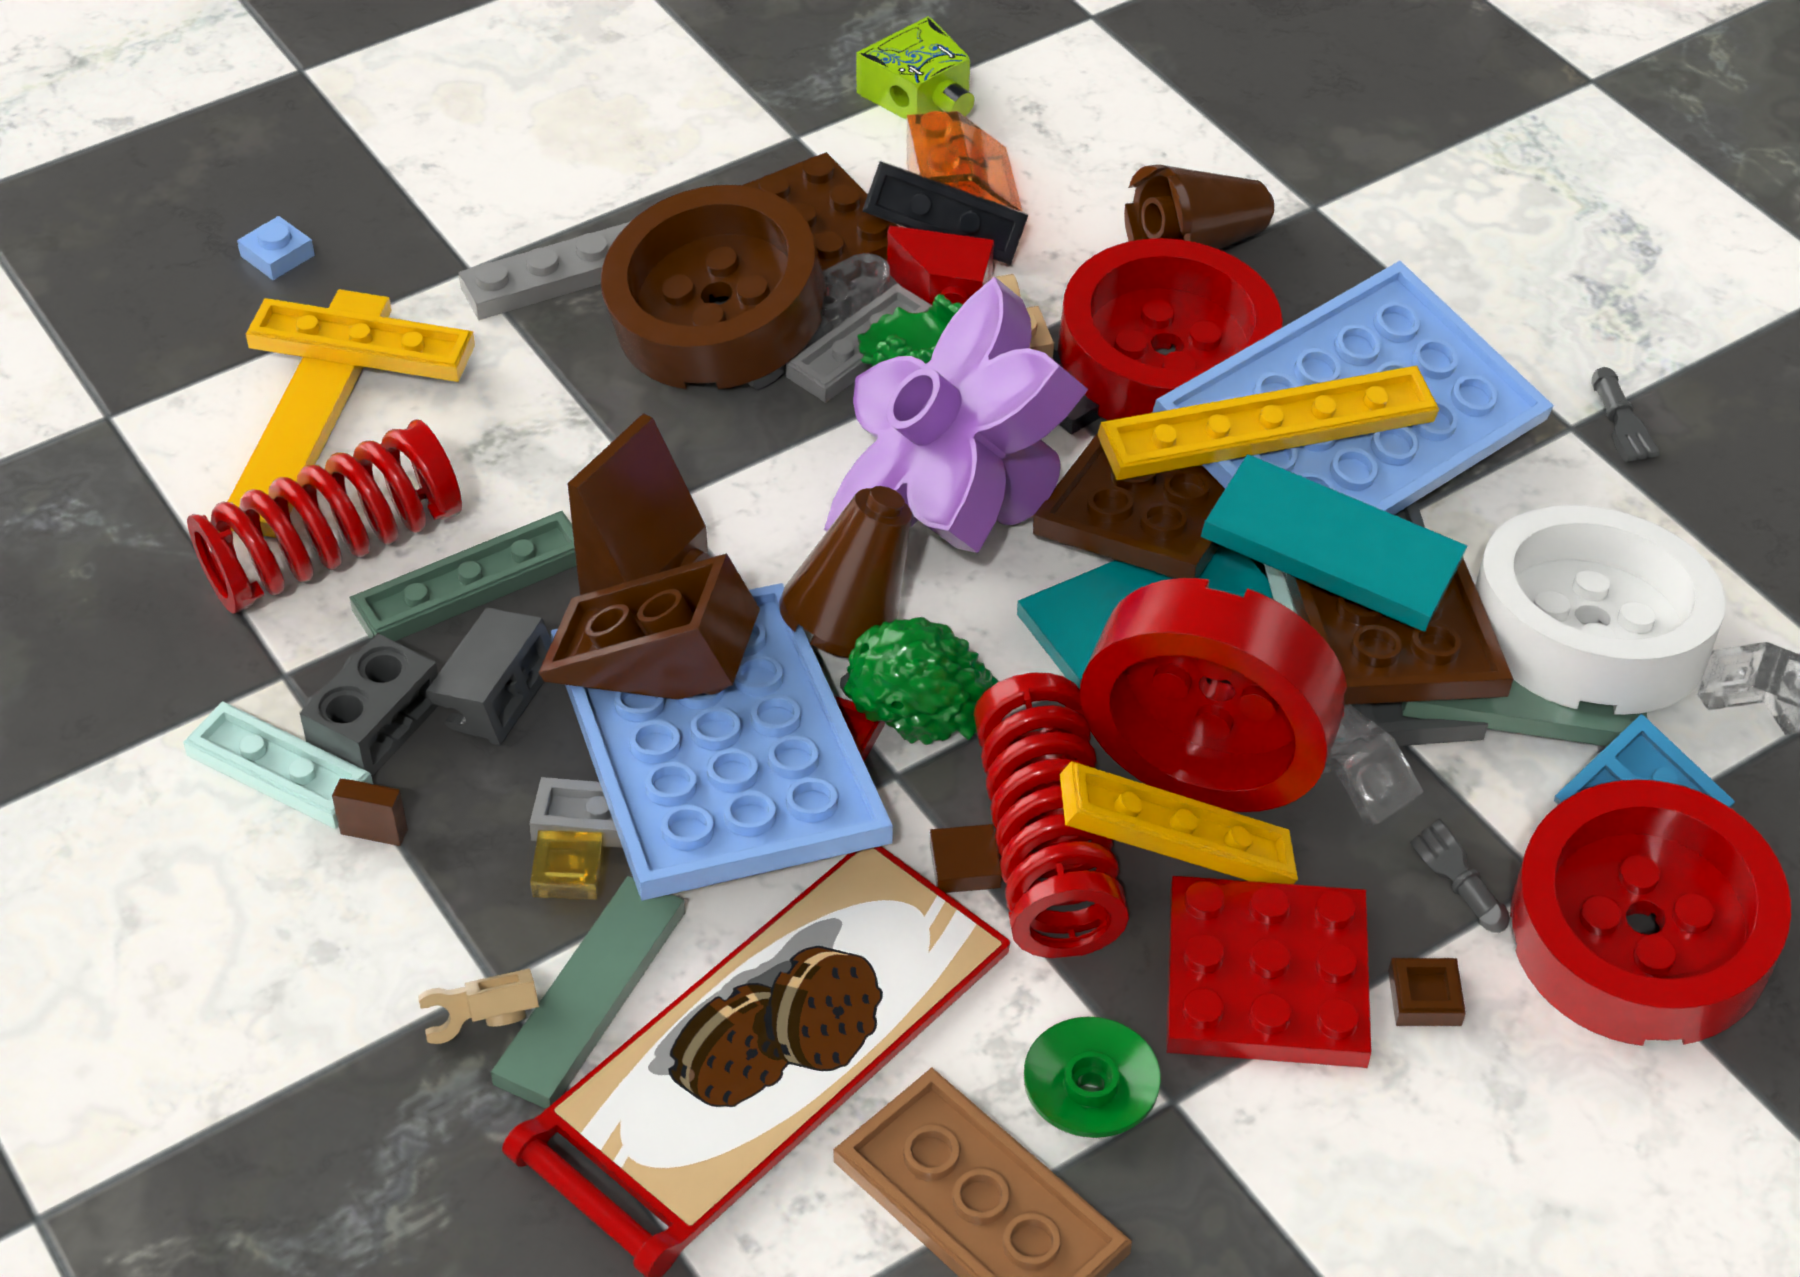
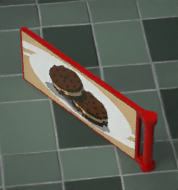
[502,846,1010,1277]

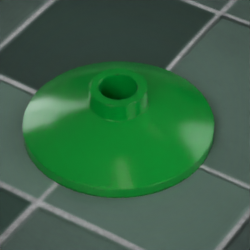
[1023,1017,1161,1138]

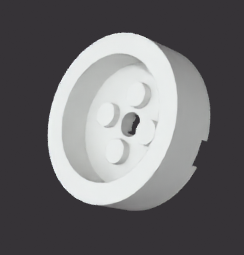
[1475,505,1726,715]

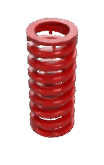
[187,419,462,614]
[974,672,1129,958]

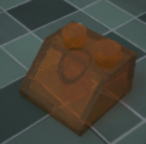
[906,111,1023,212]

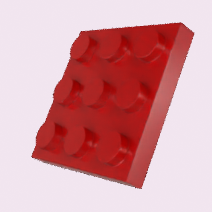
[1166,876,1371,1068]

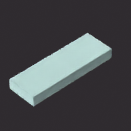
[183,701,373,829]

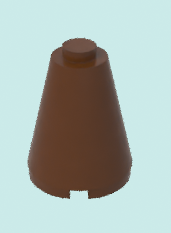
[1124,164,1275,249]
[779,486,912,658]

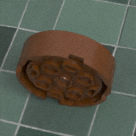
[601,185,827,389]

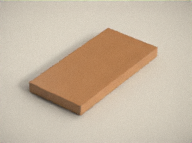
[833,1067,1132,1277]

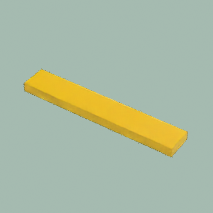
[227,289,392,538]
[1097,366,1439,480]

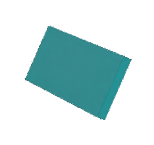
[1201,454,1467,632]
[1017,545,1273,689]

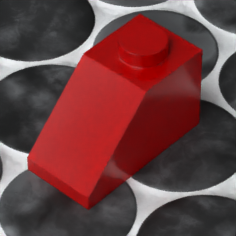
[887,225,994,306]

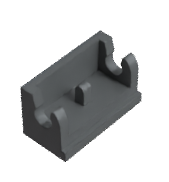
[426,607,552,745]

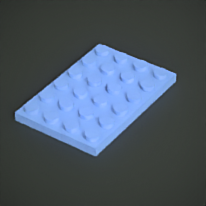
[1152,261,1554,515]
[551,583,893,901]

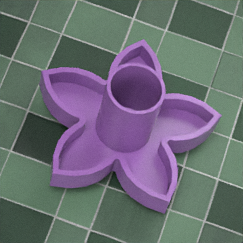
[824,276,1088,553]

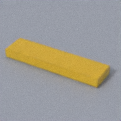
[246,298,475,382]
[1060,761,1298,884]

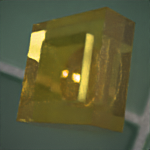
[530,830,604,900]

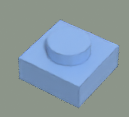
[237,216,315,280]

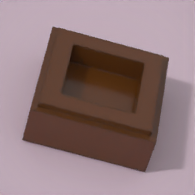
[332,778,408,846]
[930,824,1002,893]
[1388,958,1466,1026]

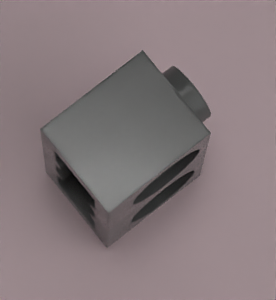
[299,633,438,777]

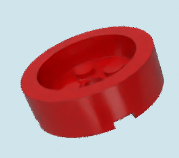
[1057,238,1283,421]
[1080,578,1347,812]
[1510,779,1791,1046]

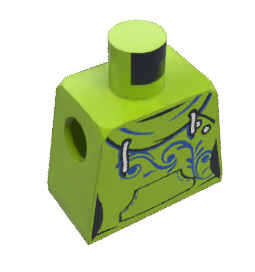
[856,16,974,124]

